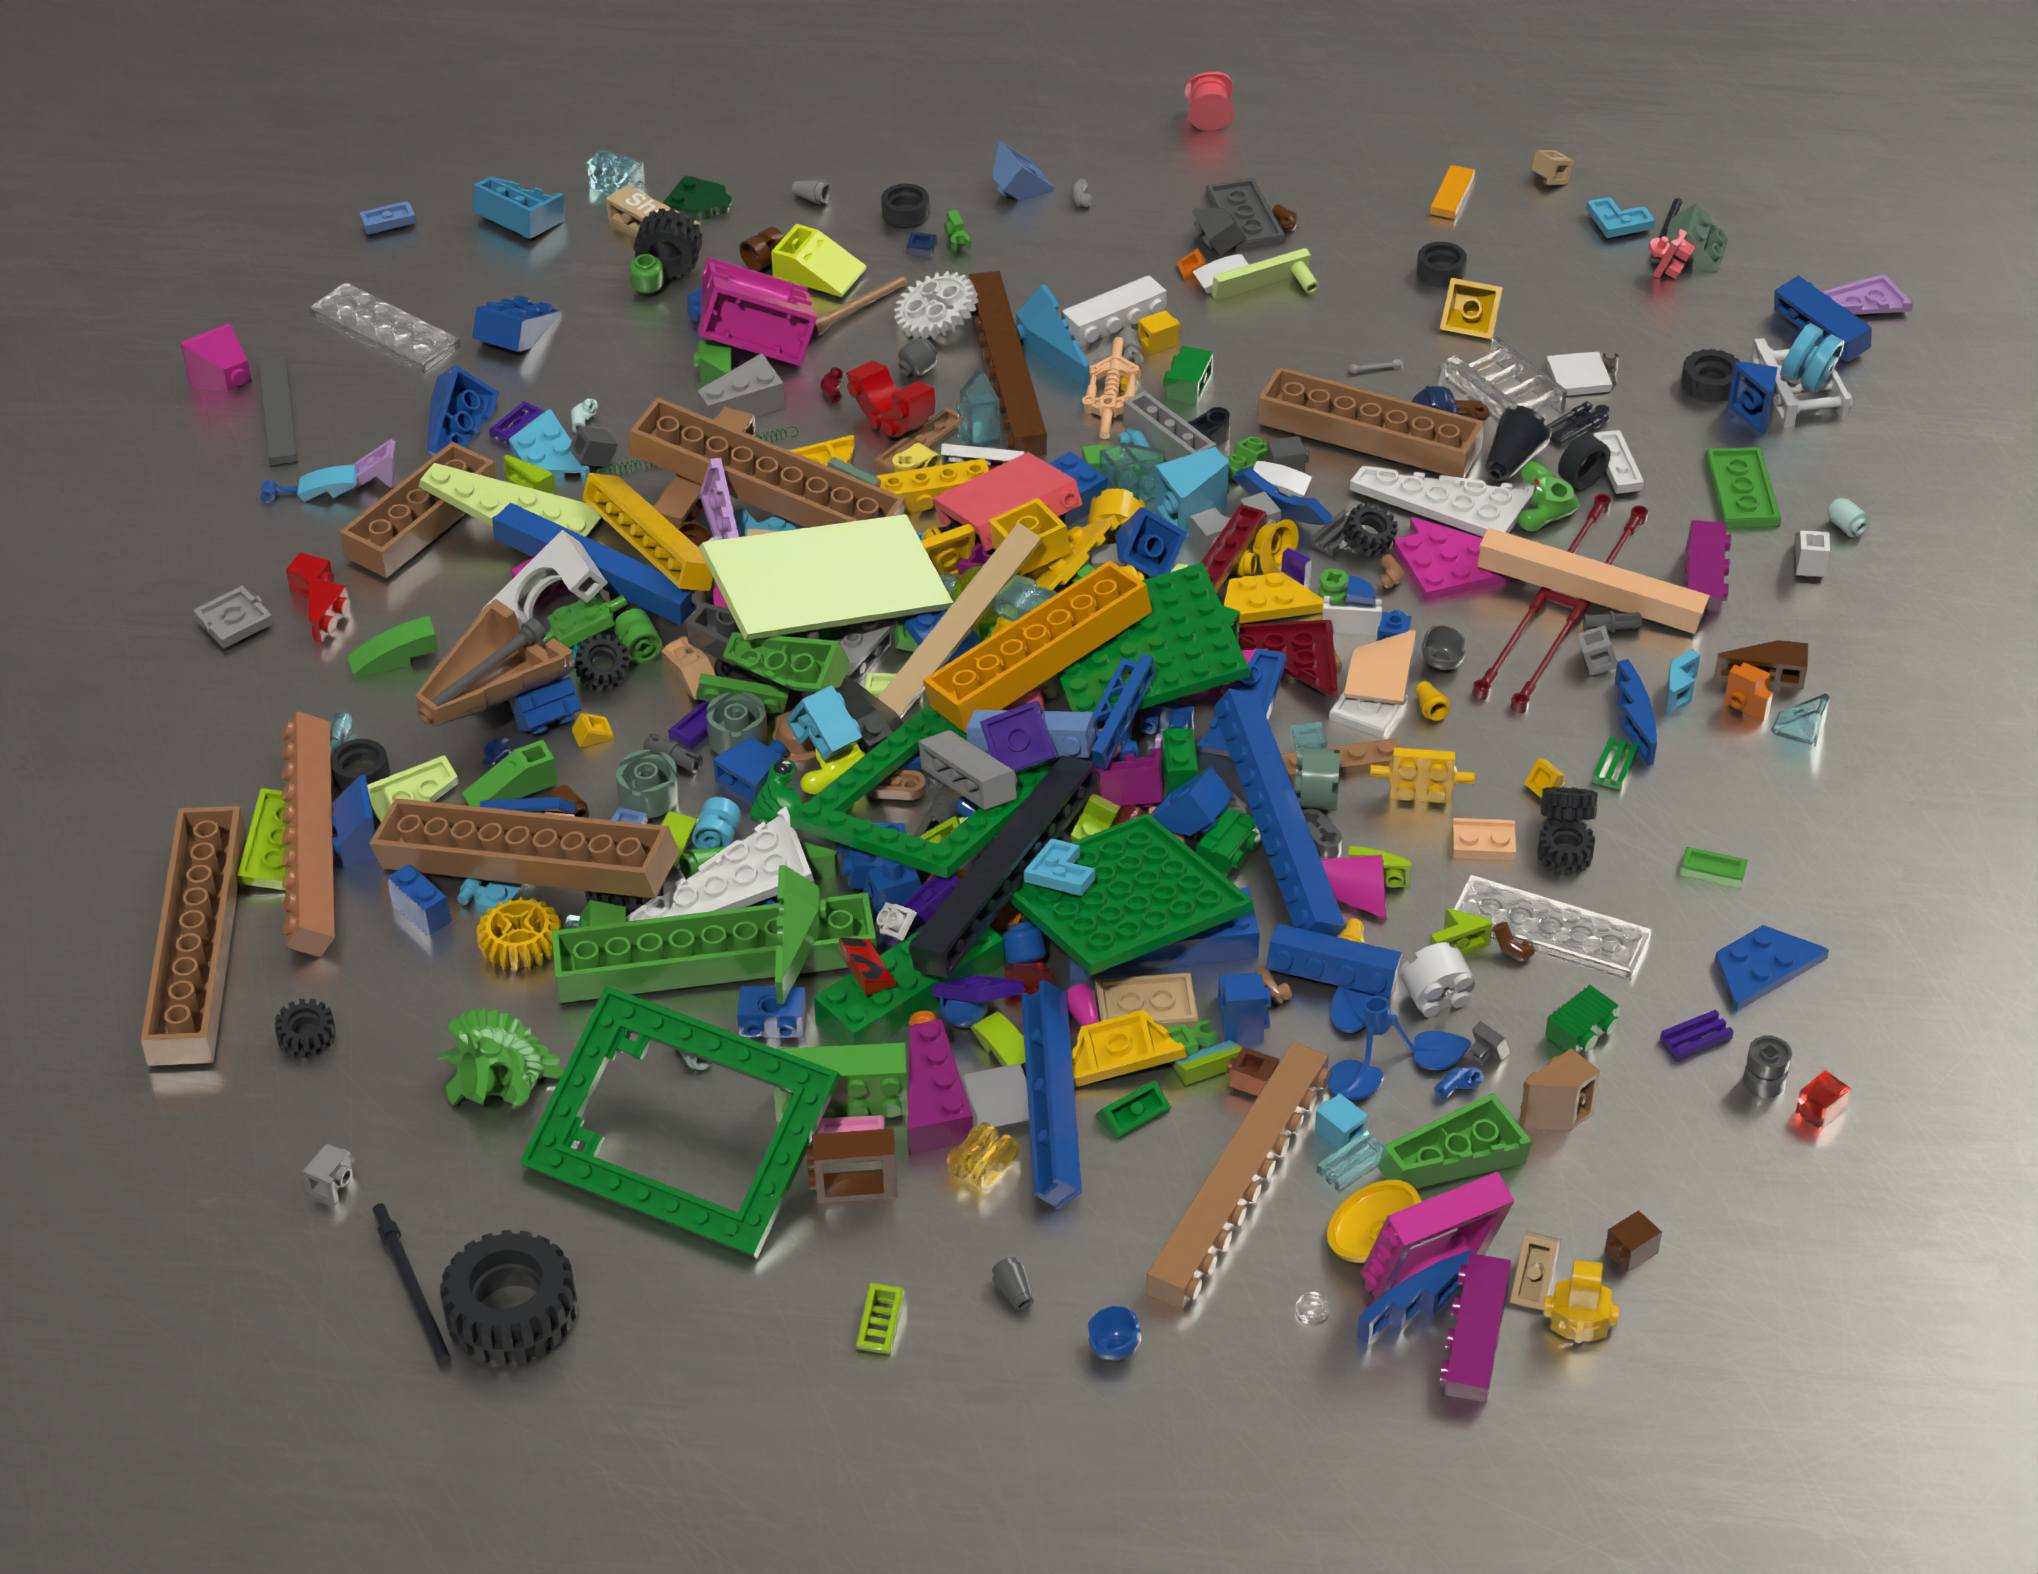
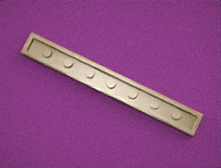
[878,522,1042,718]

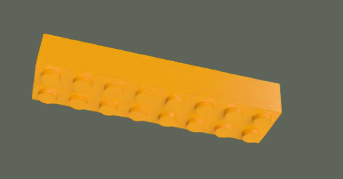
[923,560,1152,733]

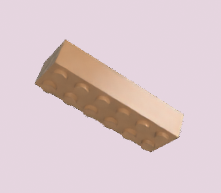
[339,442,497,578]

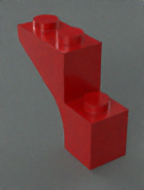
[286,552,351,643]

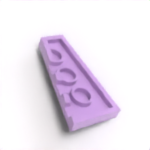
[699,458,739,539]

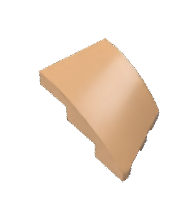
[1344,630,1416,705]

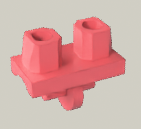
[1648,229,1695,279]

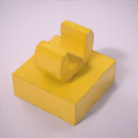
[1524,758,1566,799]

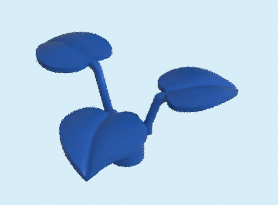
[1328,986,1471,1100]

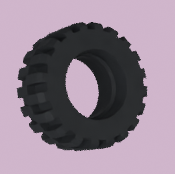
[440,1230,577,1365]

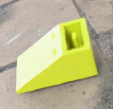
[771,224,866,297]

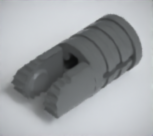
[914,795,959,837]

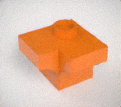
[1724,662,1773,721]

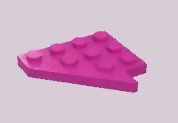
[1393,517,1517,601]

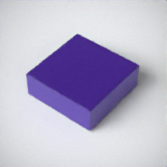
[1281,548,1311,586]

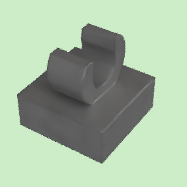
[1470,1021,1510,1066]

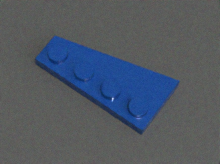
[1196,648,1287,757]

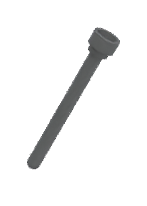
[431,618,546,706]

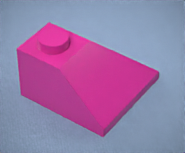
[180,323,252,391]

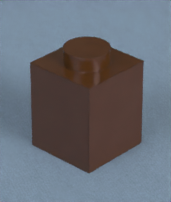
[1605,1210,1662,1272]

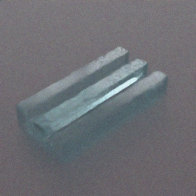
[1317,1131,1383,1193]

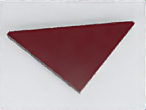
[1239,620,1338,699]

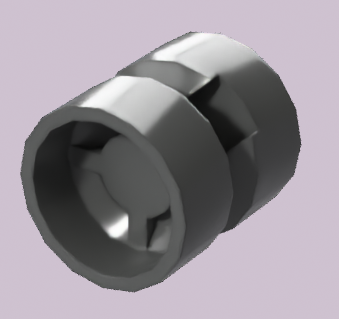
[1743,1035,1792,1098]

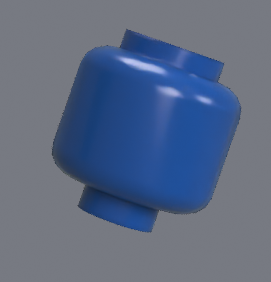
[1002,922,1046,970]

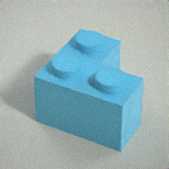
[786,685,862,761]

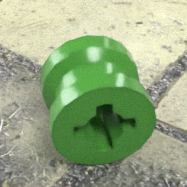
[1318,568,1348,604]

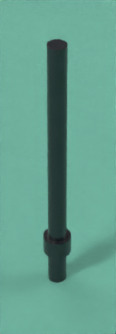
[372,1203,451,1364]

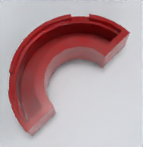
[846,360,936,437]

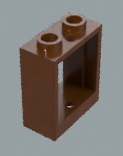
[806,1128,898,1203]

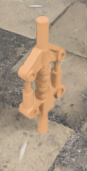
[1082,337,1140,439]

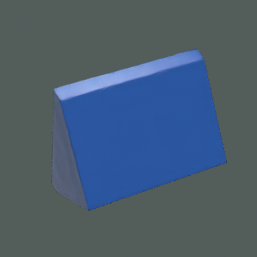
[1728,361,1778,435]
[1115,507,1187,578]

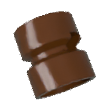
[739,227,784,272]

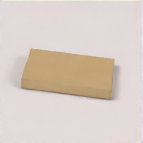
[1095,972,1198,1029]

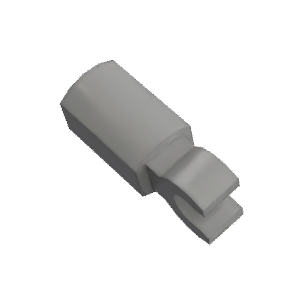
[1119,327,1144,367]

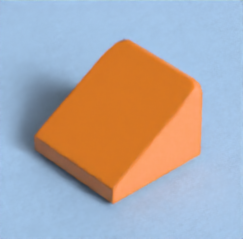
[1176,249,1208,280]

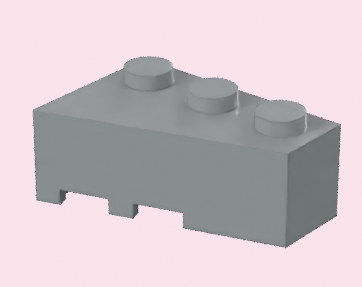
[697,353,785,419]

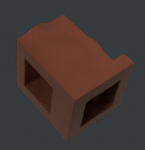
[1226,1047,1279,1096]

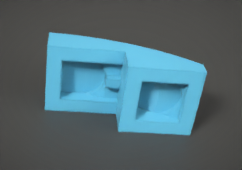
[297,465,358,502]

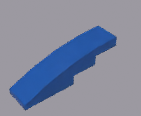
[1615,659,1657,766]
[1357,1250,1476,1344]

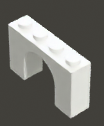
[482,530,608,647]

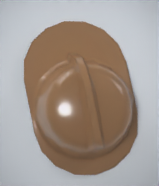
[770,710,816,762]

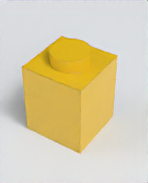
[1138,310,1181,355]

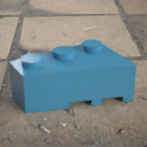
[473,176,565,239]

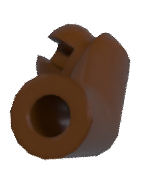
[1272,204,1297,232]
[1455,400,1490,421]
[1493,922,1535,962]

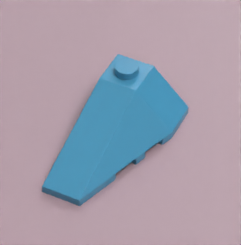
[1015,284,1089,388]

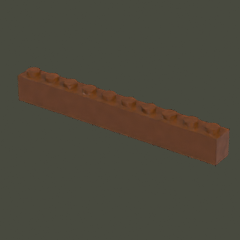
[969,271,1047,456]

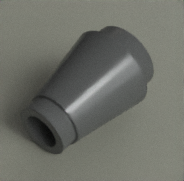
[992,1257,1034,1311]

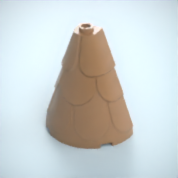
[415,599,574,727]

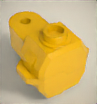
[1543,1259,1619,1343]

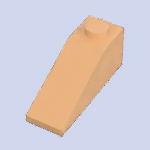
[660,636,716,700]

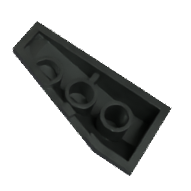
[812,674,904,754]

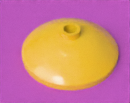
[1327,1180,1422,1263]

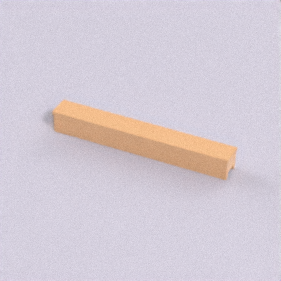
[1477,527,1710,634]

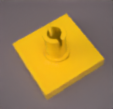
[921,523,975,582]

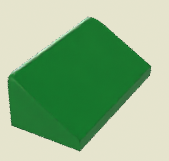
[1095,1080,1171,1139]

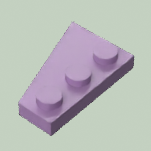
[1821,274,1913,314]

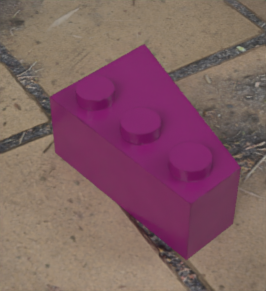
[1685,520,1731,612]
[1079,748,1164,813]

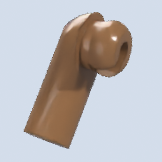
[1380,554,1404,589]
[1254,965,1292,1004]

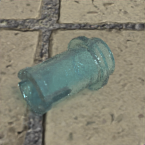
[330,712,354,750]

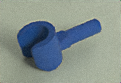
[260,480,299,502]

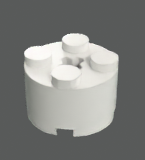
[1400,942,1475,1017]

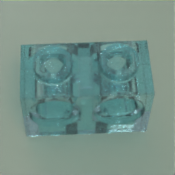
[587,150,646,194]

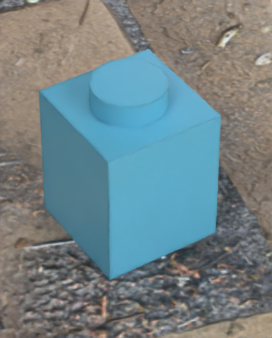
[1315,1093,1368,1154]

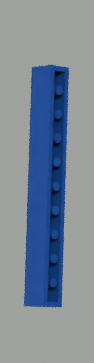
[1213,688,1346,937]

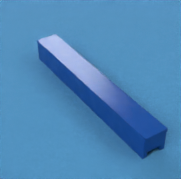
[492,502,697,625]
[1021,979,1082,1210]

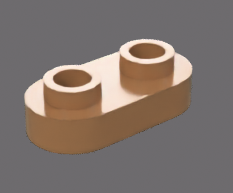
[868,769,926,800]

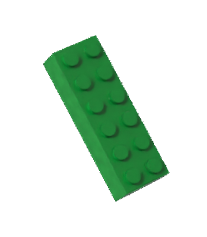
[814,926,1004,1046]

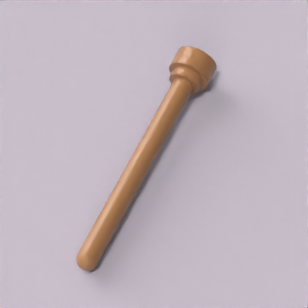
[811,276,907,338]

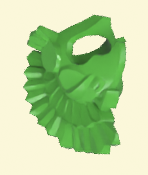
[435,1007,564,1109]

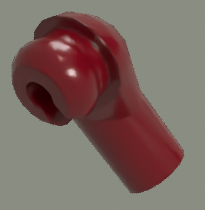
[820,367,844,403]

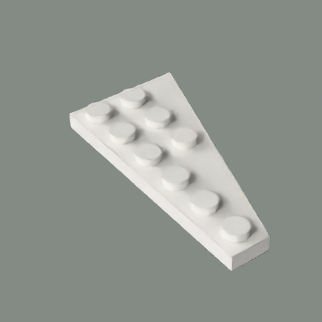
[1349,466,1534,537]
[626,806,814,921]

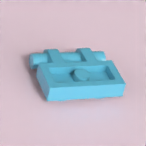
[457,878,529,914]

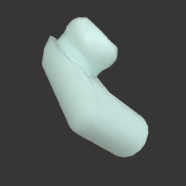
[571,398,598,433]

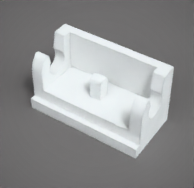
[1322,596,1382,635]

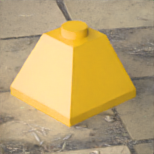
[1440,278,1503,340]

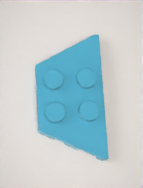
[509,409,590,478]

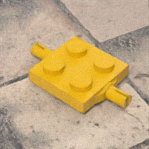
[1370,747,1475,804]

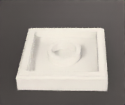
[1546,351,1612,397]
[1329,690,1408,739]

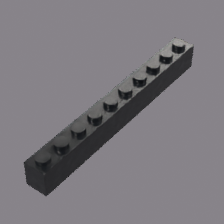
[909,755,1098,978]

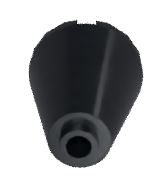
[1485,405,1552,481]

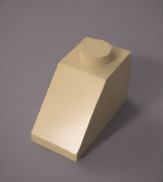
[1510,1231,1561,1311]

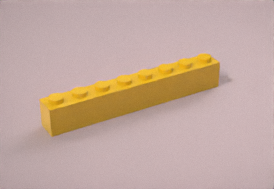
[582,473,714,591]

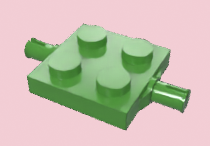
[543,592,628,648]

